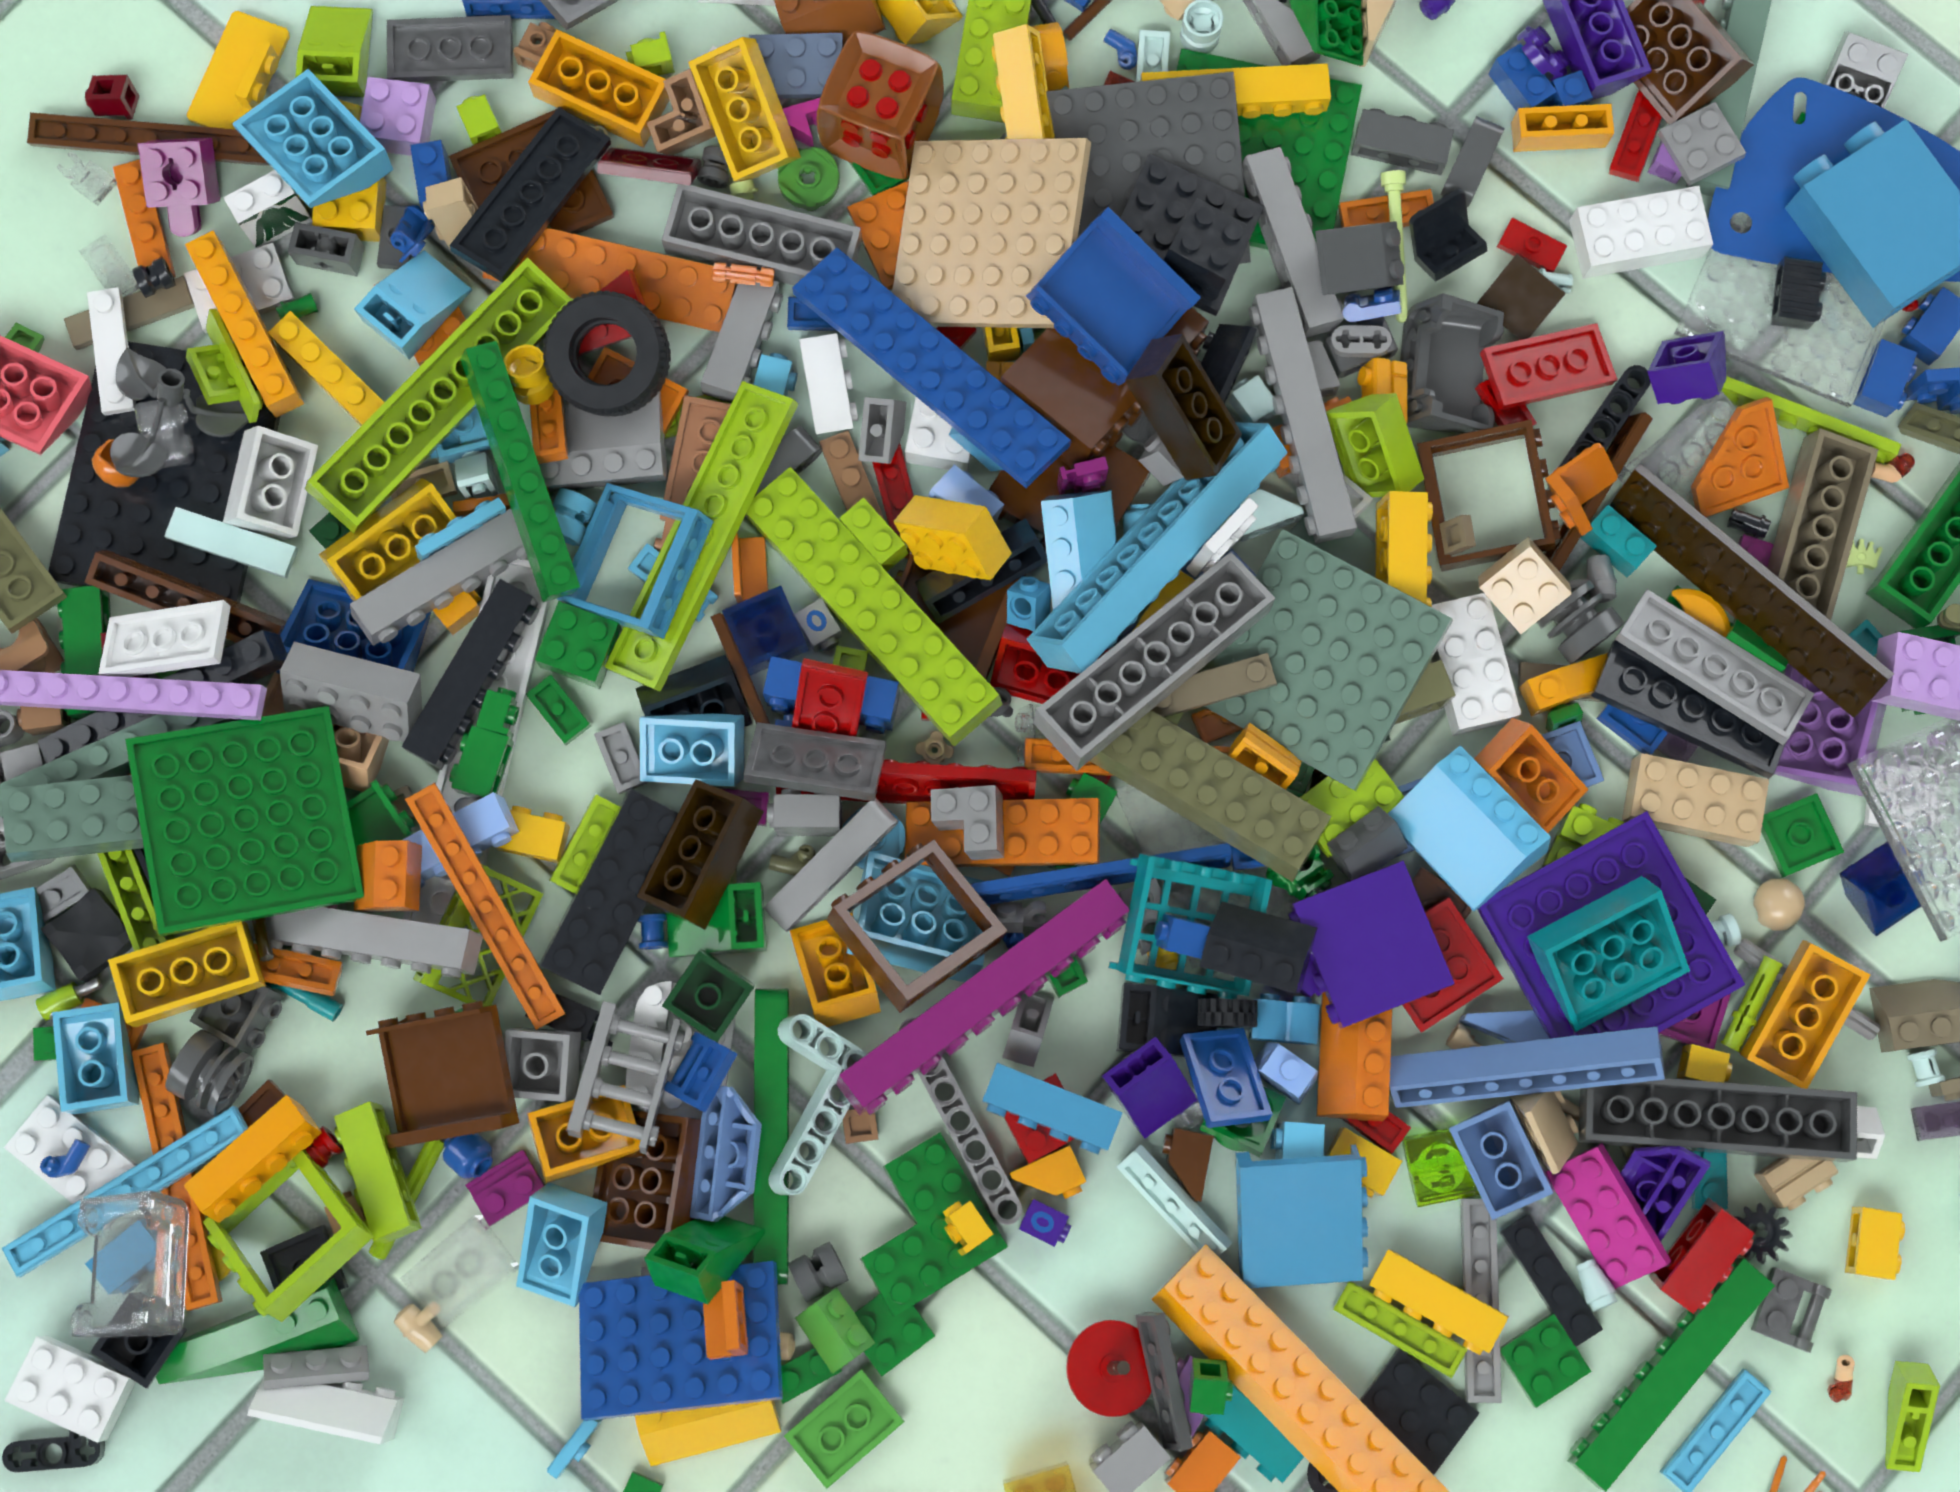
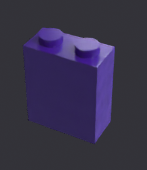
[1102,1037,1198,1139]

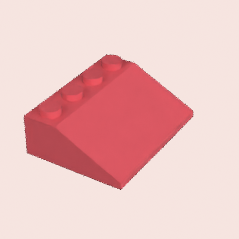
[0,335,92,455]

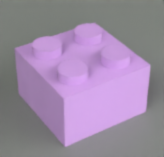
[360,77,436,156]

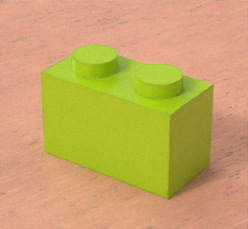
[839,497,908,572]

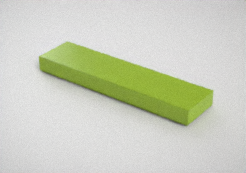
[1333,1281,1468,1378]

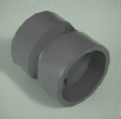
[788,1241,849,1302]

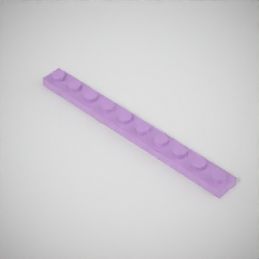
[0,670,267,720]

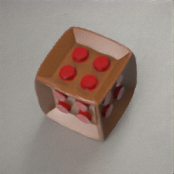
[816,31,944,179]

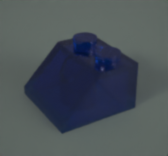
[1839,838,1928,936]

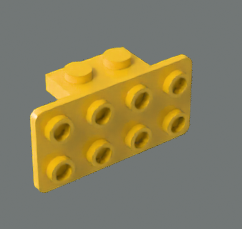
[187,11,290,129]

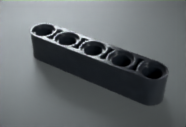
[1548,365,1651,494]

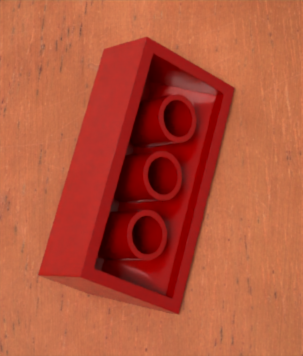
[990,624,1113,704]

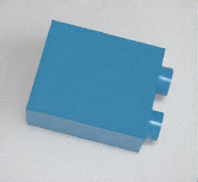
[1785,119,1960,328]

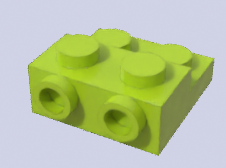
[1542,803,1625,867]

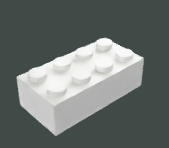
[1569,186,1713,279]
[1432,593,1522,736]

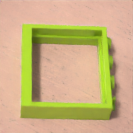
[203,1149,374,1322]

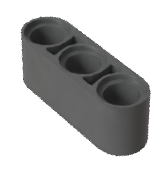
[1440,116,1505,207]
[754,426,822,497]

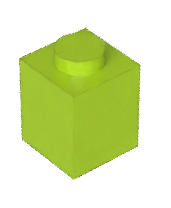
[456,94,502,145]

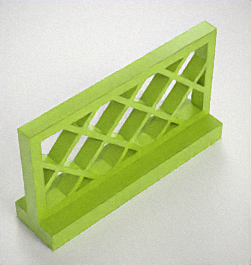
[413,864,543,1007]

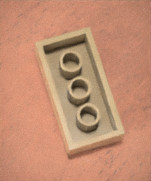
[1622,753,1769,847]

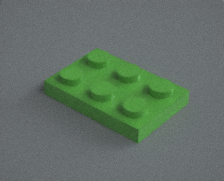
[784,1369,905,1489]

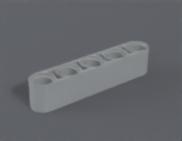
[764,798,899,932]

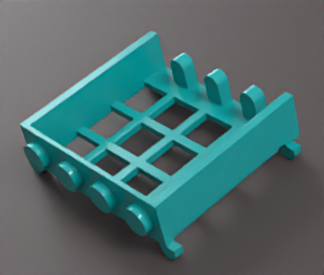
[1108,853,1273,999]

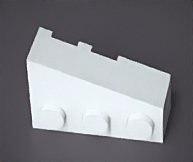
[799,333,858,434]

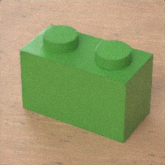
[795,1288,875,1374]

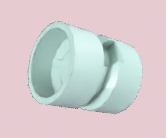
[1180,0,1224,54]

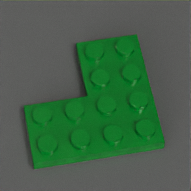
[860,1132,1008,1317]

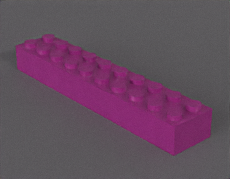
[836,879,1130,1116]

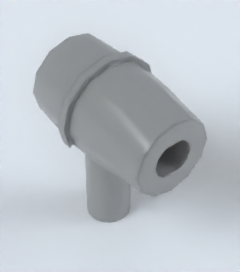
[1568,555,1617,603]

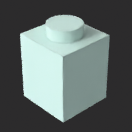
[1229,375,1276,423]

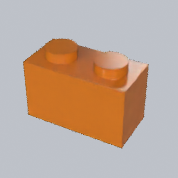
[1164,1428,1241,1492]

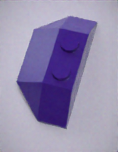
[1620,1146,1711,1242]

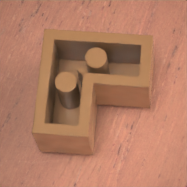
[647,69,716,155]

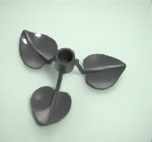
[110,348,249,477]

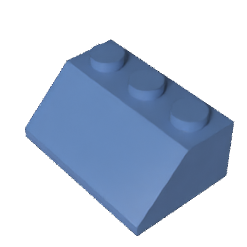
[1449,1099,1554,1220]

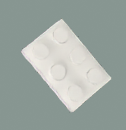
[184,242,295,334]

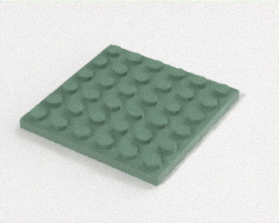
[1202,529,1453,791]

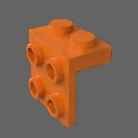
[1545,443,1618,536]

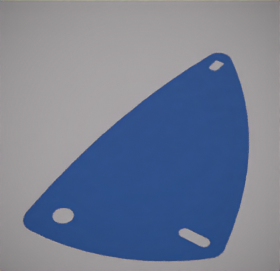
[1708,77,1960,282]

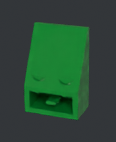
[1290,0,1364,66]
[667,882,767,958]
[644,1216,765,1304]

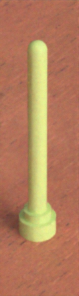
[1380,170,1408,323]

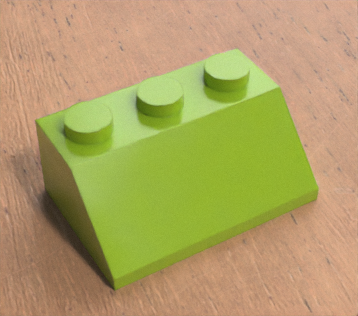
[1326,393,1424,498]

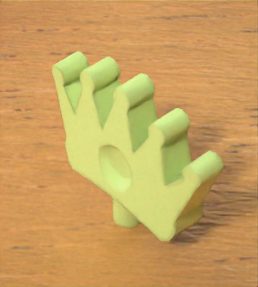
[1846,539,1883,574]

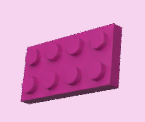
[1546,1143,1672,1289]

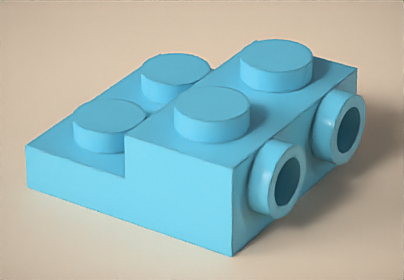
[430,407,491,463]

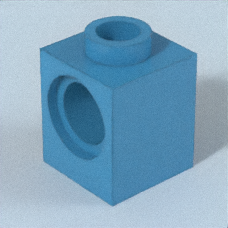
[1007,576,1051,631]

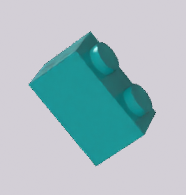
[1580,505,1657,578]

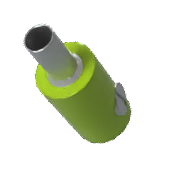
[36,978,102,1021]

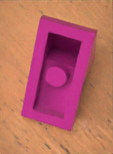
[782,98,820,147]

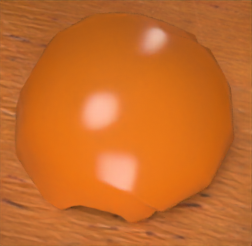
[92,439,139,488]

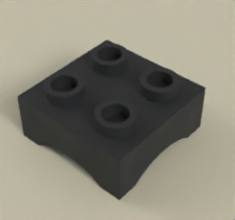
[41,888,132,982]

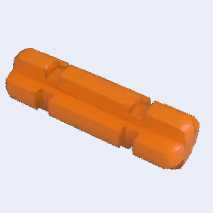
[712,262,775,287]

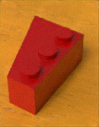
[579,269,646,356]

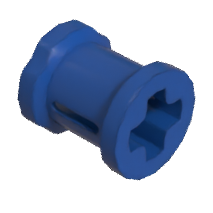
[638,914,668,950]

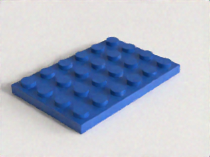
[579,1261,783,1421]

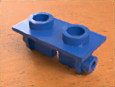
[390,205,435,263]

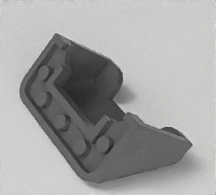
[1400,293,1504,434]

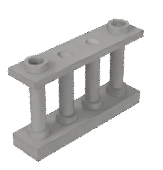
[567,1001,685,1154]

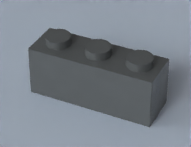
[1351,108,1454,176]

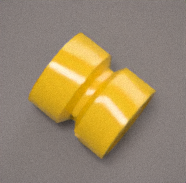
[504,344,554,405]

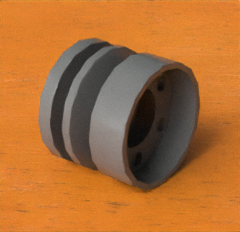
[1536,580,1625,664]
[165,1029,254,1117]

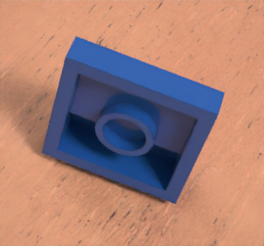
[1904,368,1960,414]

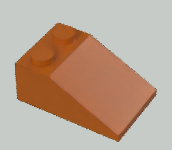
[1474,718,1589,833]

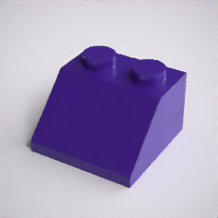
[1647,331,1726,404]

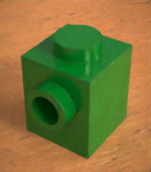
[1189,1358,1233,1415]

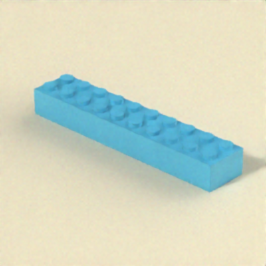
[1026,422,1288,673]

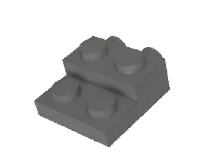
[190,986,283,1054]

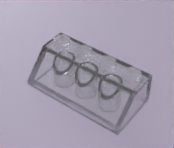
[1618,391,1736,501]

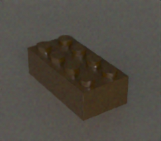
[1125,334,1242,480]
[637,779,764,930]

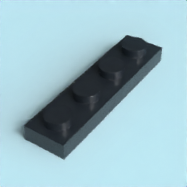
[1499,1215,1603,1347]

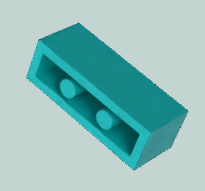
[1204,1386,1304,1483]

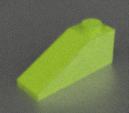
[1885,1361,1940,1472]

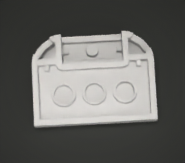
[625,981,736,1119]

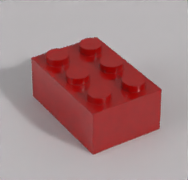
[1649,1197,1755,1314]

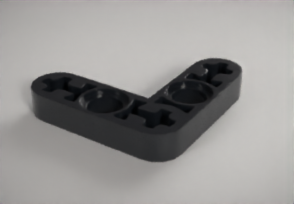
[2,1430,105,1472]

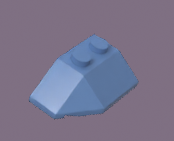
[690,1086,762,1222]

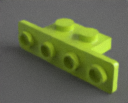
[186,308,263,423]

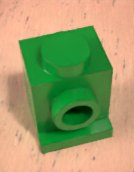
[476,687,519,739]

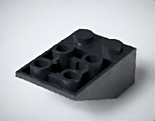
[1116,983,1219,1057]

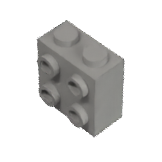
[767,789,842,836]

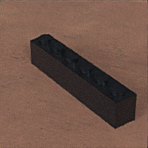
[401,579,539,770]

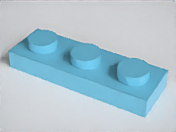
[415,497,506,562]

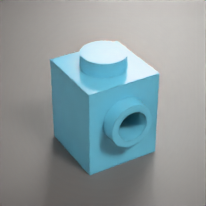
[753,353,798,396]

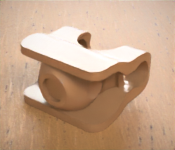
[0,618,64,673]

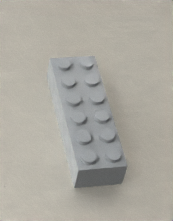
[662,184,862,285]

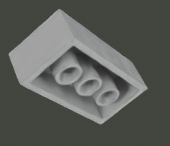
[280,642,422,742]

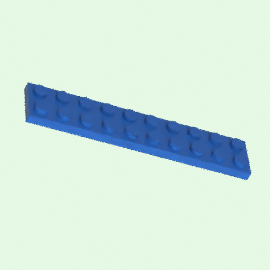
[792,247,1071,488]

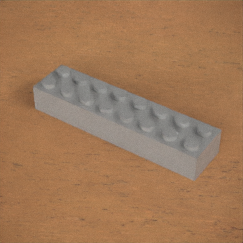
[1033,552,1275,771]

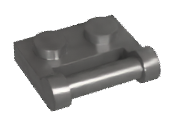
[1751,1267,1832,1353]

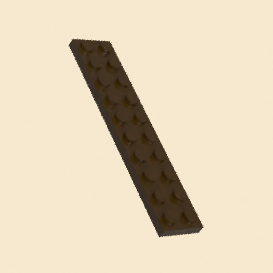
[1609,464,1894,718]

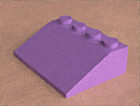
[1774,663,1887,796]

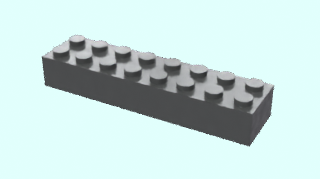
[1578,1078,1857,1162]

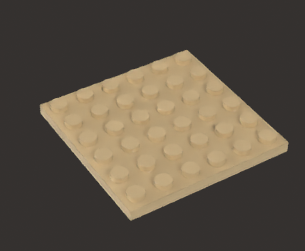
[892,138,1091,328]

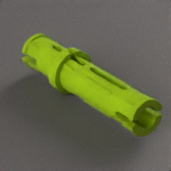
[1720,955,1783,1052]

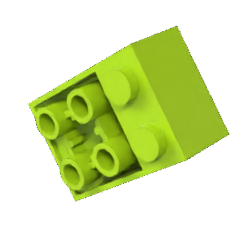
[295,6,373,97]

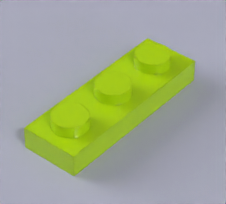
[549,794,619,894]

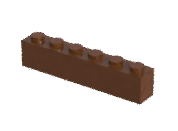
[85,550,287,643]

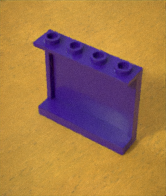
[1288,860,1455,1029]

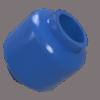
[443,1133,493,1179]

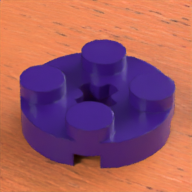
[1517,26,1570,81]

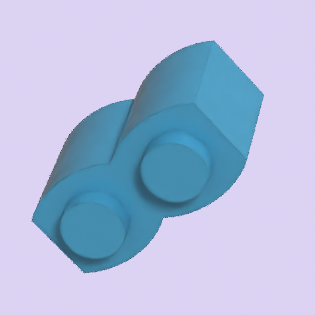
[1249,993,1320,1045]

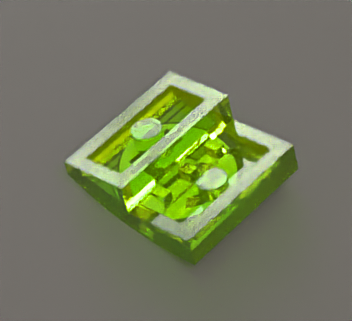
[1402,1128,1480,1207]

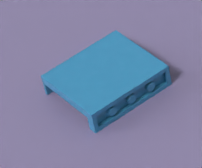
[1235,1145,1368,1288]

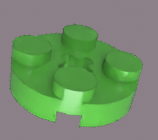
[778,147,840,212]

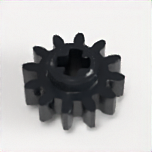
[1734,1203,1793,1264]

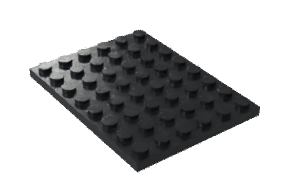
[48,341,290,603]

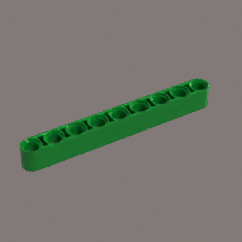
[753,988,789,1285]

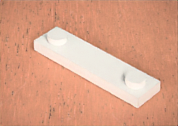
[87,287,137,416]

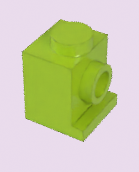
[626,31,675,76]

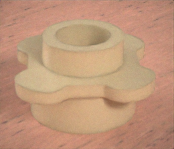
[915,731,954,765]

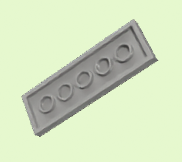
[1615,589,1814,745]

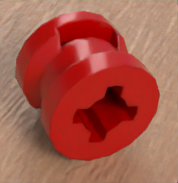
[305,1126,344,1168]

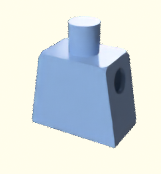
[1254,1042,1318,1105]

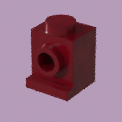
[85,75,140,120]

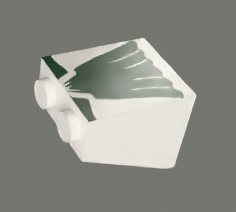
[223,170,312,248]

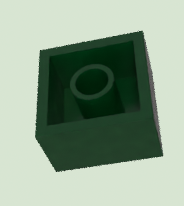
[662,948,755,1042]

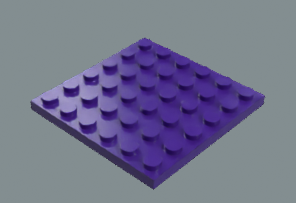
[1477,811,1745,1039]

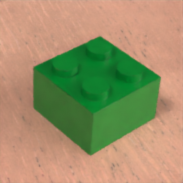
[535,601,622,689]

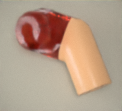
[1871,453,1915,483]
[1827,1355,1855,1403]

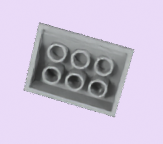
[539,391,668,492]

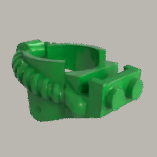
[1266,844,1335,901]

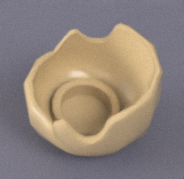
[1753,879,1805,931]

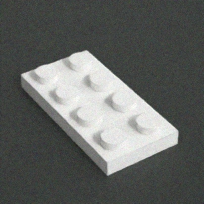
[1186,497,1259,577]
[98,600,231,677]
[4,1095,137,1230]

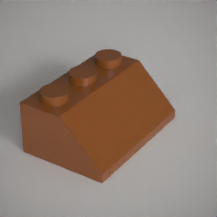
[774,0,886,46]

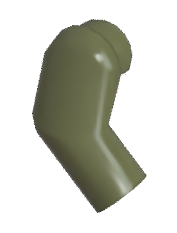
[769,844,815,876]

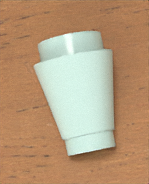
[1576,1259,1618,1312]

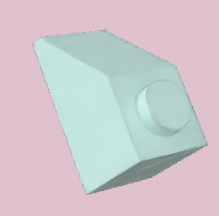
[455,451,499,499]
[1231,489,1304,542]

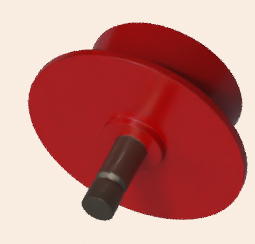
[1066,1320,1152,1417]

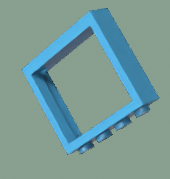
[557,483,713,639]

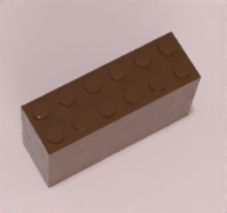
[1000,307,1209,469]

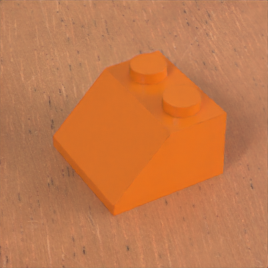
[354,840,422,912]

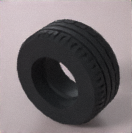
[543,291,671,417]

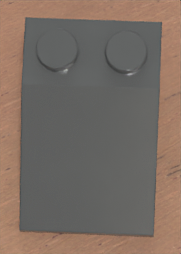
[1315,221,1404,295]

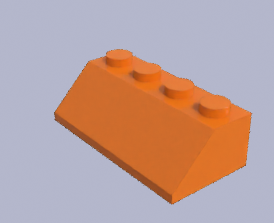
[1316,992,1392,1121]

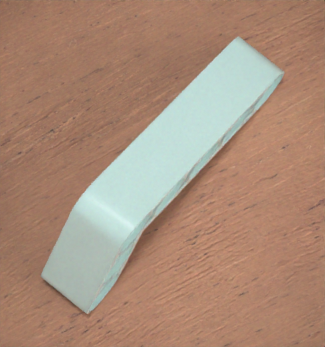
[769,1014,867,1195]

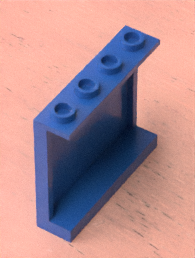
[1026,207,1201,385]

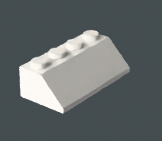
[247,1377,404,1444]

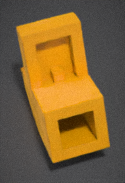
[1031,22,1069,91]

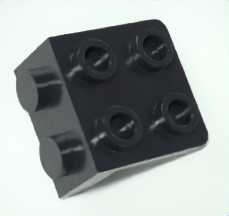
[1409,189,1488,282]

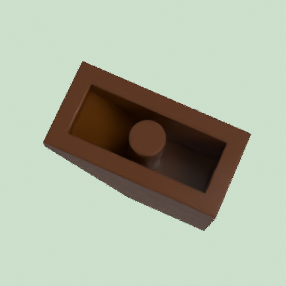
[1162,1128,1214,1202]

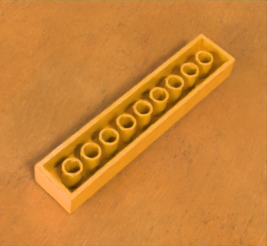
[1151,1244,1450,1492]

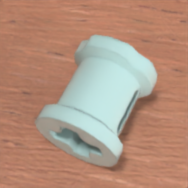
[1907,1048,1946,1087]

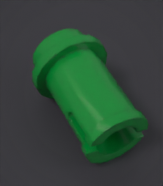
[275,293,319,320]

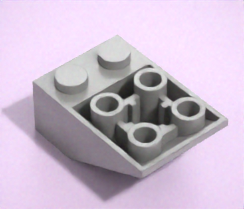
[1823,31,1908,108]

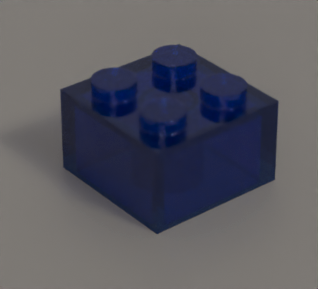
[722,585,808,676]

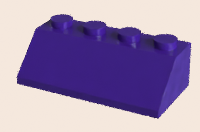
[1542,0,1652,101]

